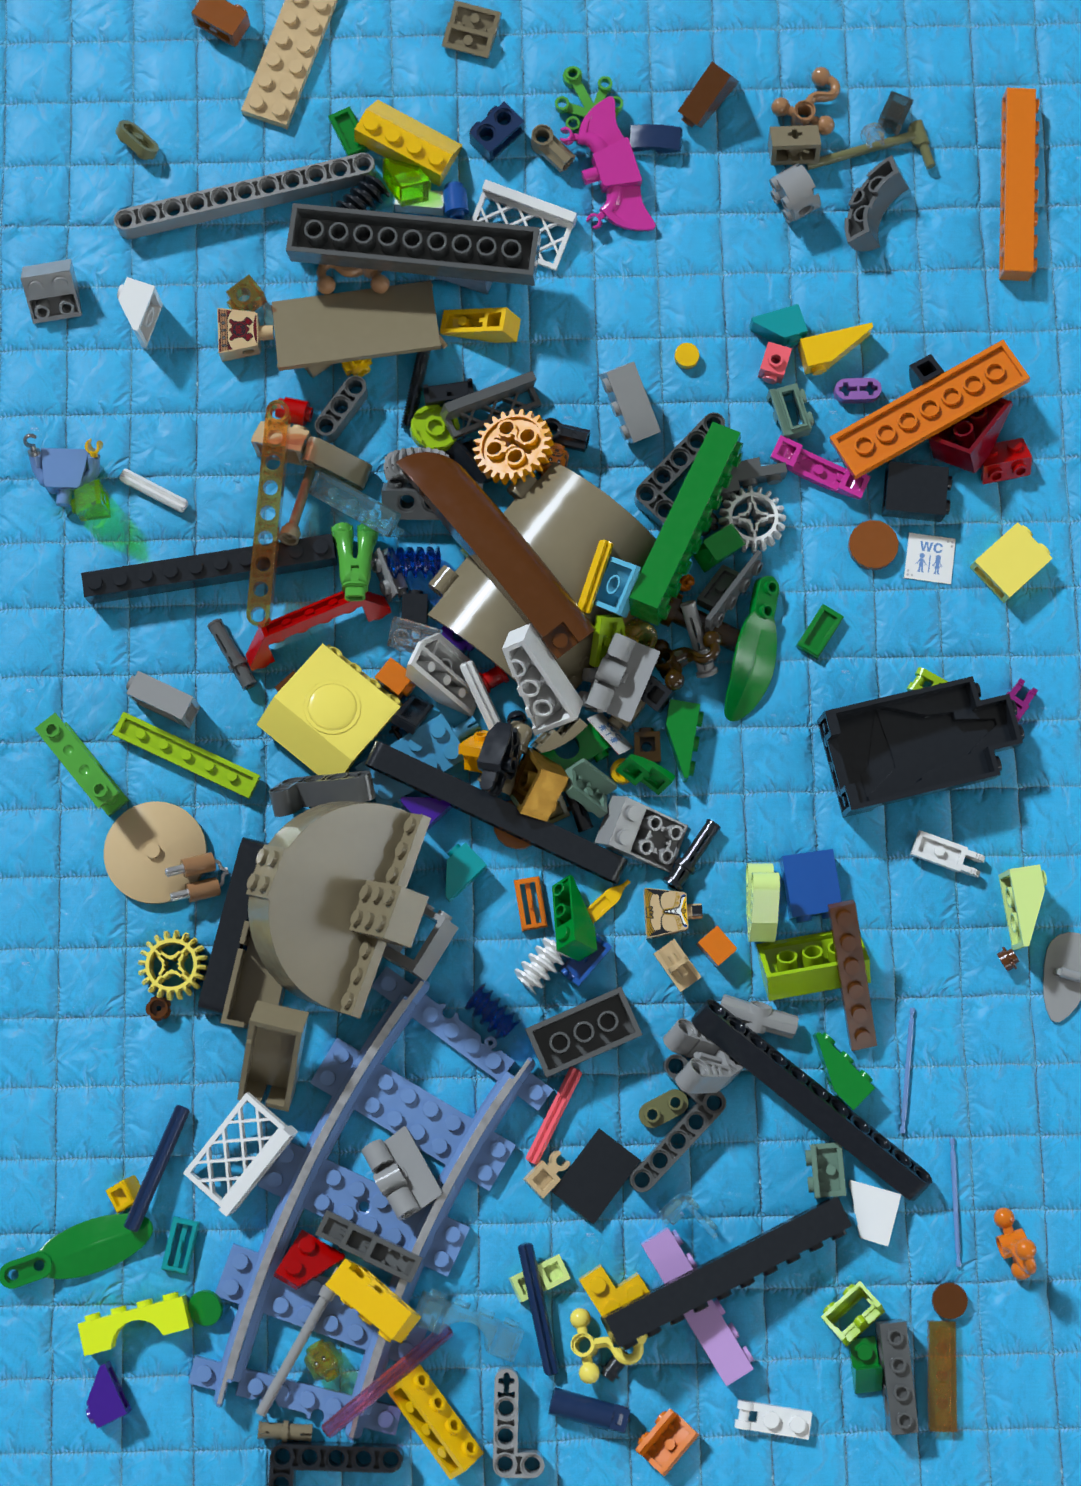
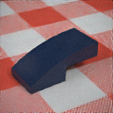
[630,124,683,154]

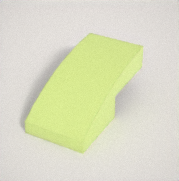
[509,1254,571,1303]

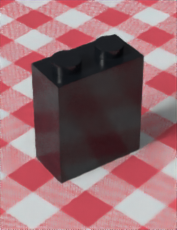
[881,461,952,522]

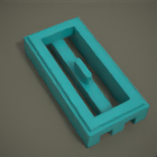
[161,1216,200,1275]

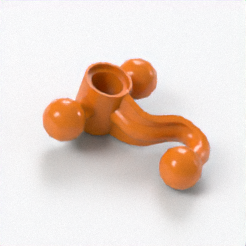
[994,1207,1037,1280]

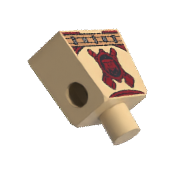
[217,308,275,362]

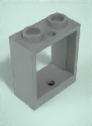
[126,671,201,729]
[383,903,458,981]

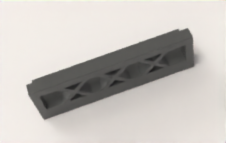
[440,371,542,439]

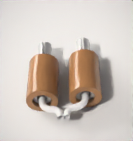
[165,852,229,903]

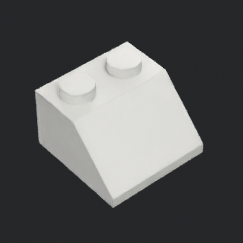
[117,277,163,348]

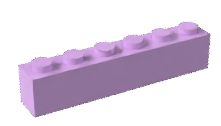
[640,1227,754,1386]

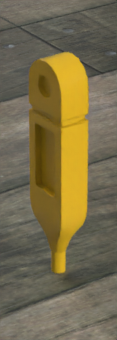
[587,879,630,924]

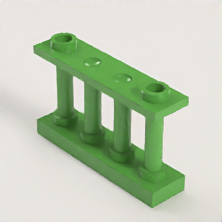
[34,713,130,817]

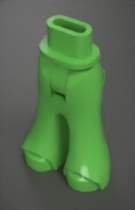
[331,522,379,601]

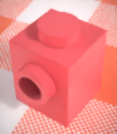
[758,342,792,384]

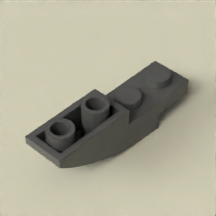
[720,457,787,502]

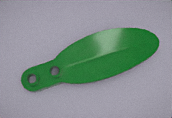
[724,576,779,721]
[0,1213,153,1289]

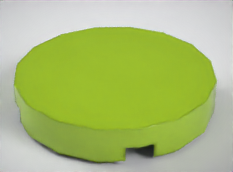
[410,405,460,452]

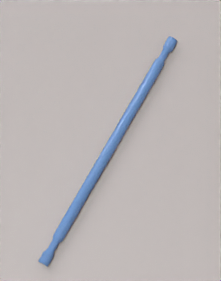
[900,1008,915,1133]
[950,1138,961,1267]

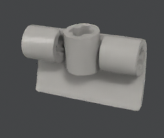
[585,633,660,722]
[361,1126,442,1220]

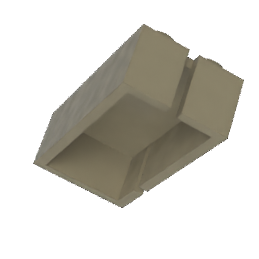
[220,920,286,1029]
[237,1000,309,1112]

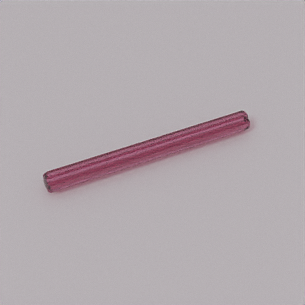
[321,1324,454,1438]

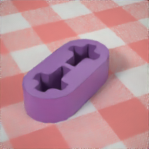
[833,378,882,404]

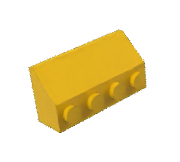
[354,99,463,187]

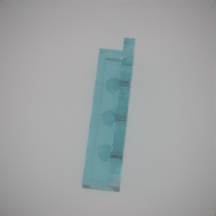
[308,470,405,537]

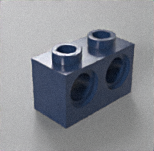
[469,101,525,163]

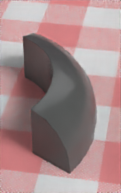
[845,155,909,252]

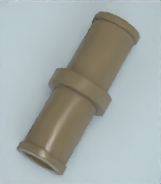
[257,1420,313,1443]

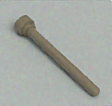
[279,466,316,545]

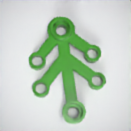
[555,66,623,133]

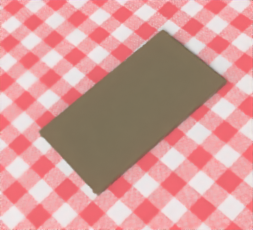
[271,280,442,371]

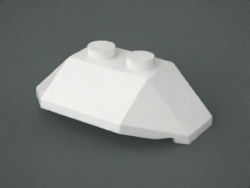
[405,633,477,716]

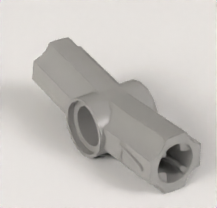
[720,994,799,1039]

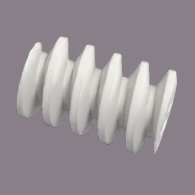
[514,938,570,995]

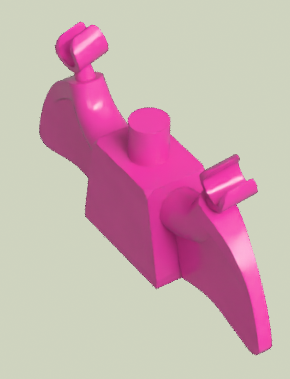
[559,96,655,231]

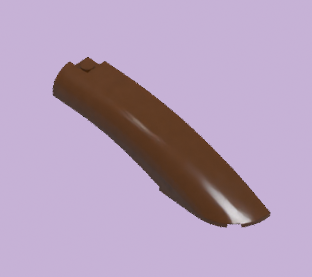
[396,452,596,660]

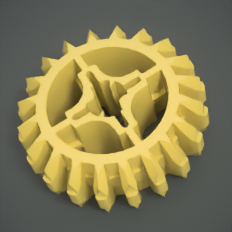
[138,930,208,1001]

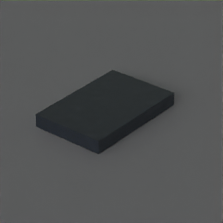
[552,1128,641,1224]

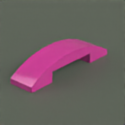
[770,435,871,499]

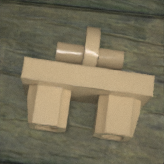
[653,939,701,992]

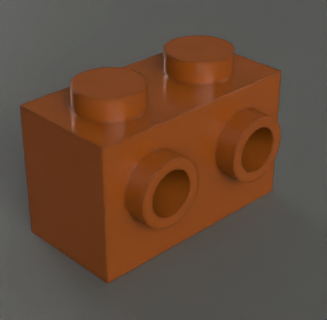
[191,0,250,47]

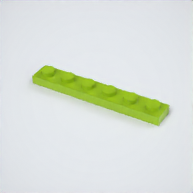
[112,711,261,800]

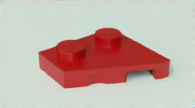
[274,1230,345,1290]

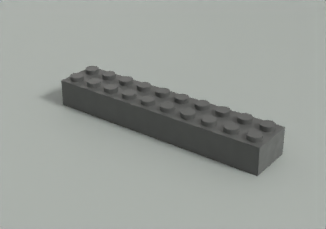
[286,203,541,286]

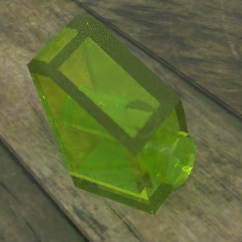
[383,158,431,207]
[71,479,111,521]

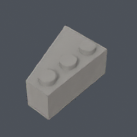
[599,362,661,443]

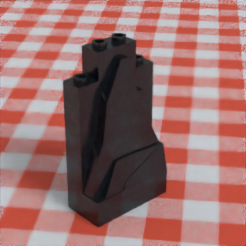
[817,676,1024,818]

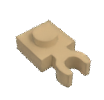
[523,1150,570,1199]

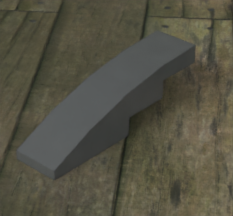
[315,1210,423,1283]

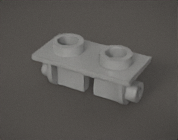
[371,548,408,603]

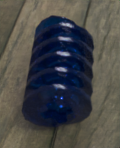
[387,547,441,579]
[465,983,522,1040]

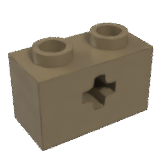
[768,125,821,165]

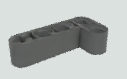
[269,771,376,817]

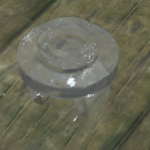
[860,123,885,148]

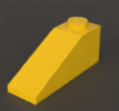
[440,307,521,343]
[797,323,873,375]

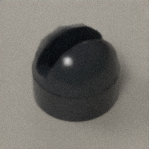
[507,710,527,724]

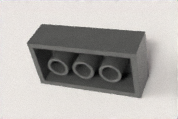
[525,987,642,1078]

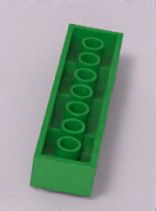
[629,422,743,626]

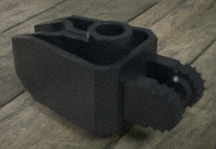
[477,722,521,797]

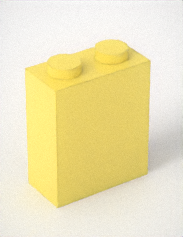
[970,522,1053,603]

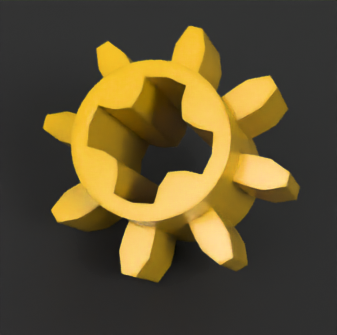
[341,359,373,377]

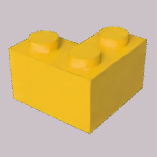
[578,1264,650,1316]

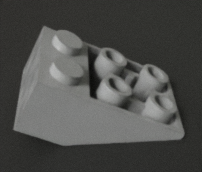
[594,796,688,873]

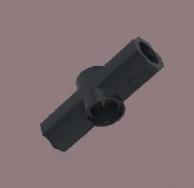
[531,418,590,452]

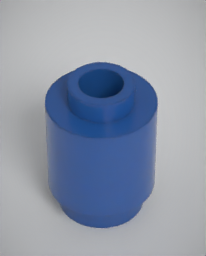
[442,182,469,220]

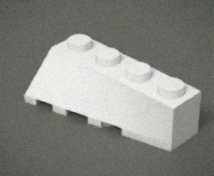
[502,623,583,736]

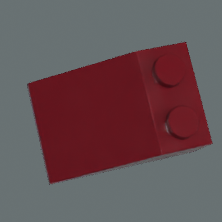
[929,398,1013,474]

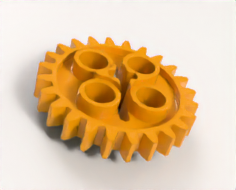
[473,409,554,485]

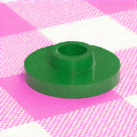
[188,1290,223,1326]

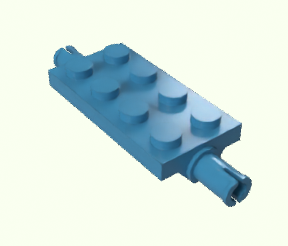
[355,713,481,805]

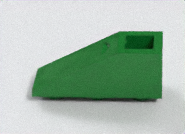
[665,699,704,782]
[552,875,597,961]
[813,1032,875,1110]

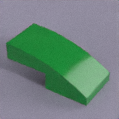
[615,754,675,795]

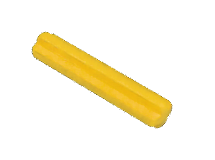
[578,540,613,614]

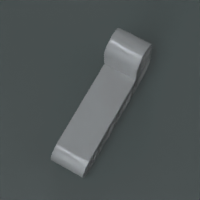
[493,1366,544,1478]

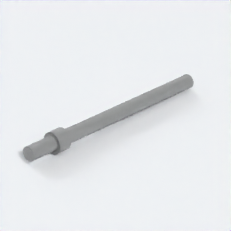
[256,1267,338,1417]

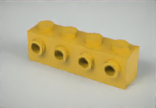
[386,1365,484,1480]

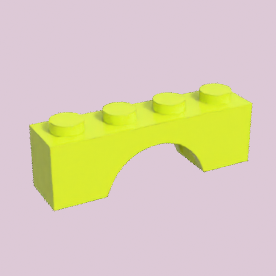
[77,1291,193,1356]

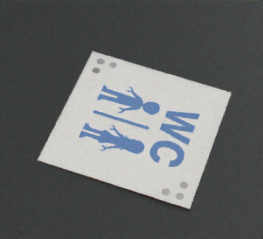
[904,533,956,584]
[586,713,633,755]

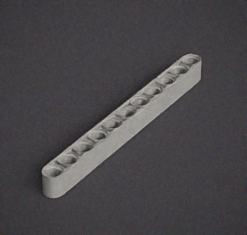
[114,153,376,239]

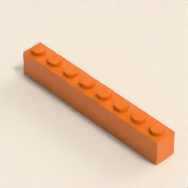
[999,87,1040,281]

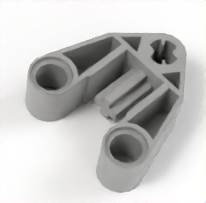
[663,1018,744,1094]

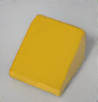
[105,1175,141,1214]

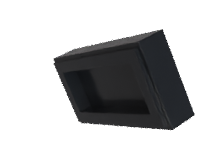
[391,694,434,735]

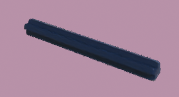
[124,1105,190,1232]
[518,1243,559,1376]

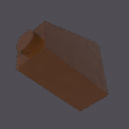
[678,62,739,128]

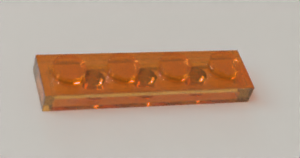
[927,1320,957,1432]

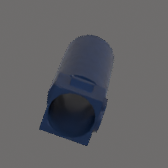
[548,1387,630,1434]

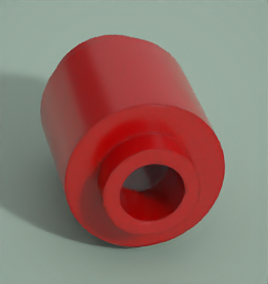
[275,397,313,426]

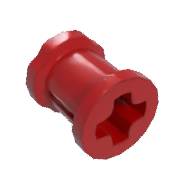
[479,664,509,694]

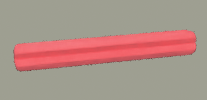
[526,1067,582,1165]

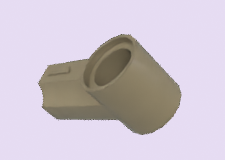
[531,124,575,173]

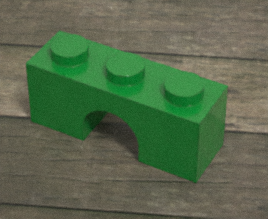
[541,723,611,771]

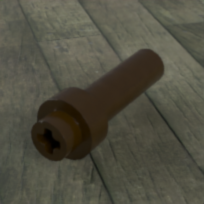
[660,593,741,652]

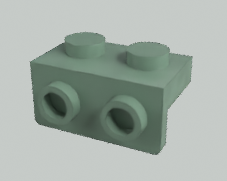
[565,758,617,818]
[805,1142,846,1198]

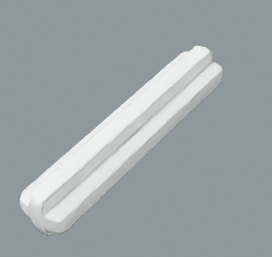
[119,469,188,513]
[460,661,501,730]

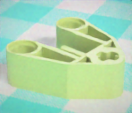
[746,863,780,942]

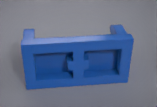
[558,933,612,988]

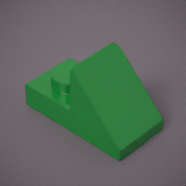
[692,523,746,573]
[848,1336,882,1394]

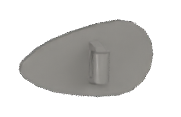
[1043,932,1081,1022]

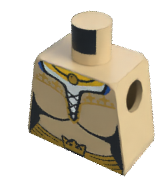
[643,888,703,939]

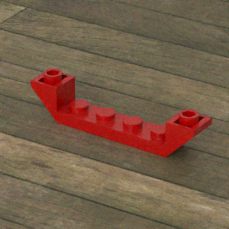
[246,591,392,671]

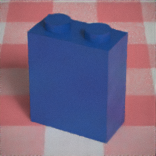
[779,849,842,923]

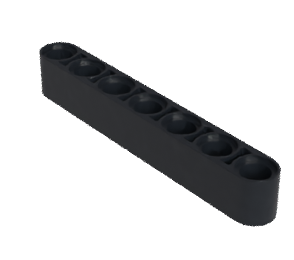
[198,837,268,1016]

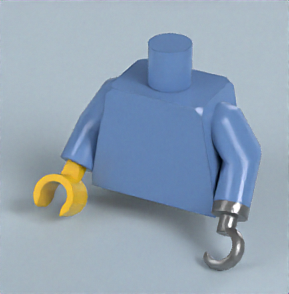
[23,434,103,507]

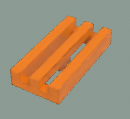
[514,876,548,932]

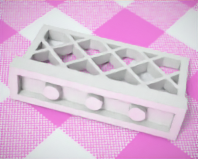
[471,179,577,271]
[183,1092,298,1217]

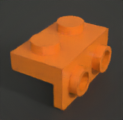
[635,1408,700,1477]

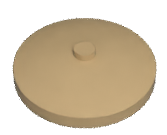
[104,801,208,904]

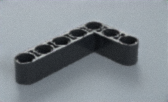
[268,1440,404,1486]

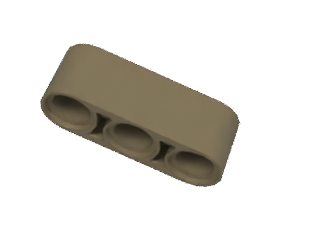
[300,437,373,491]

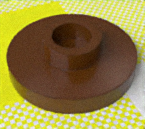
[931,1282,968,1319]

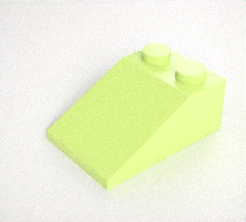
[998,865,1047,950]

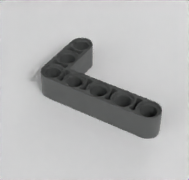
[634,412,725,529]
[629,1054,726,1192]

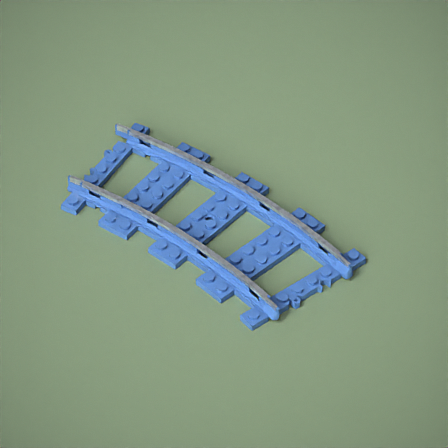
[188,966,554,1441]

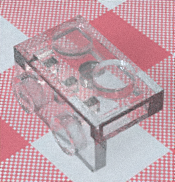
[387,616,443,653]

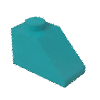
[749,304,808,346]
[445,842,487,902]

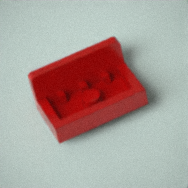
[980,437,1032,484]

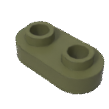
[115,120,159,160]
[639,1089,688,1128]

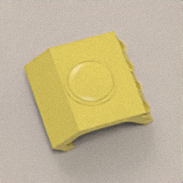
[256,643,403,775]

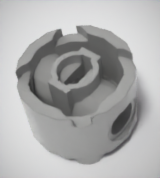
[769,163,821,223]

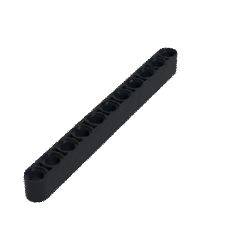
[365,741,628,884]
[691,999,932,1201]

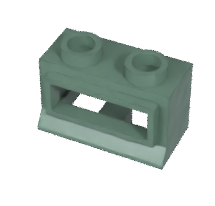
[766,383,814,440]

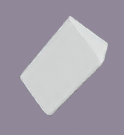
[394,187,444,216]

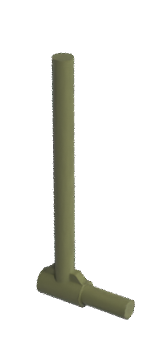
[805,120,935,170]

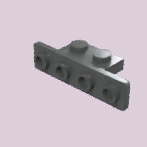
[696,550,763,632]

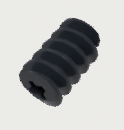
[336,175,390,210]

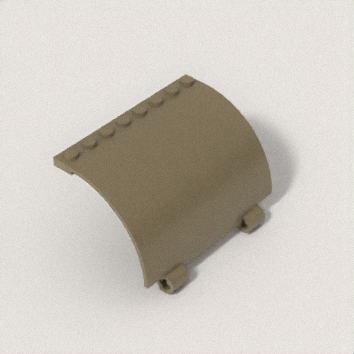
[428,462,656,690]

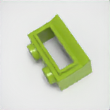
[821,1281,885,1347]

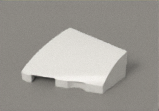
[848,1180,901,1246]

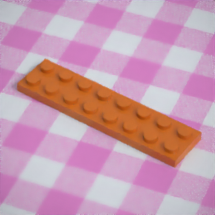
[829,340,1030,480]

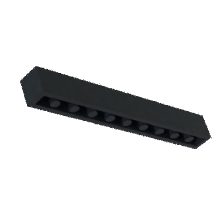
[81,534,338,604]
[600,1196,852,1350]

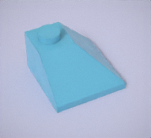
[594,556,641,618]

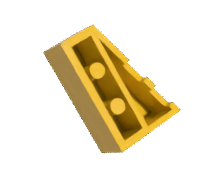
[325,1258,421,1343]

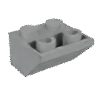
[21,259,82,324]

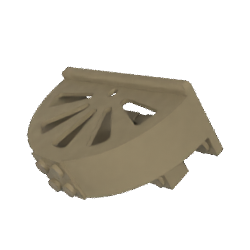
[246,801,431,1019]

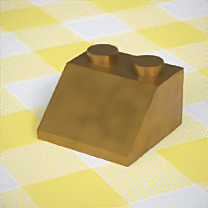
[509,747,569,822]

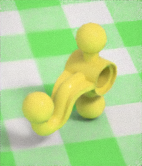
[570,1308,647,1384]

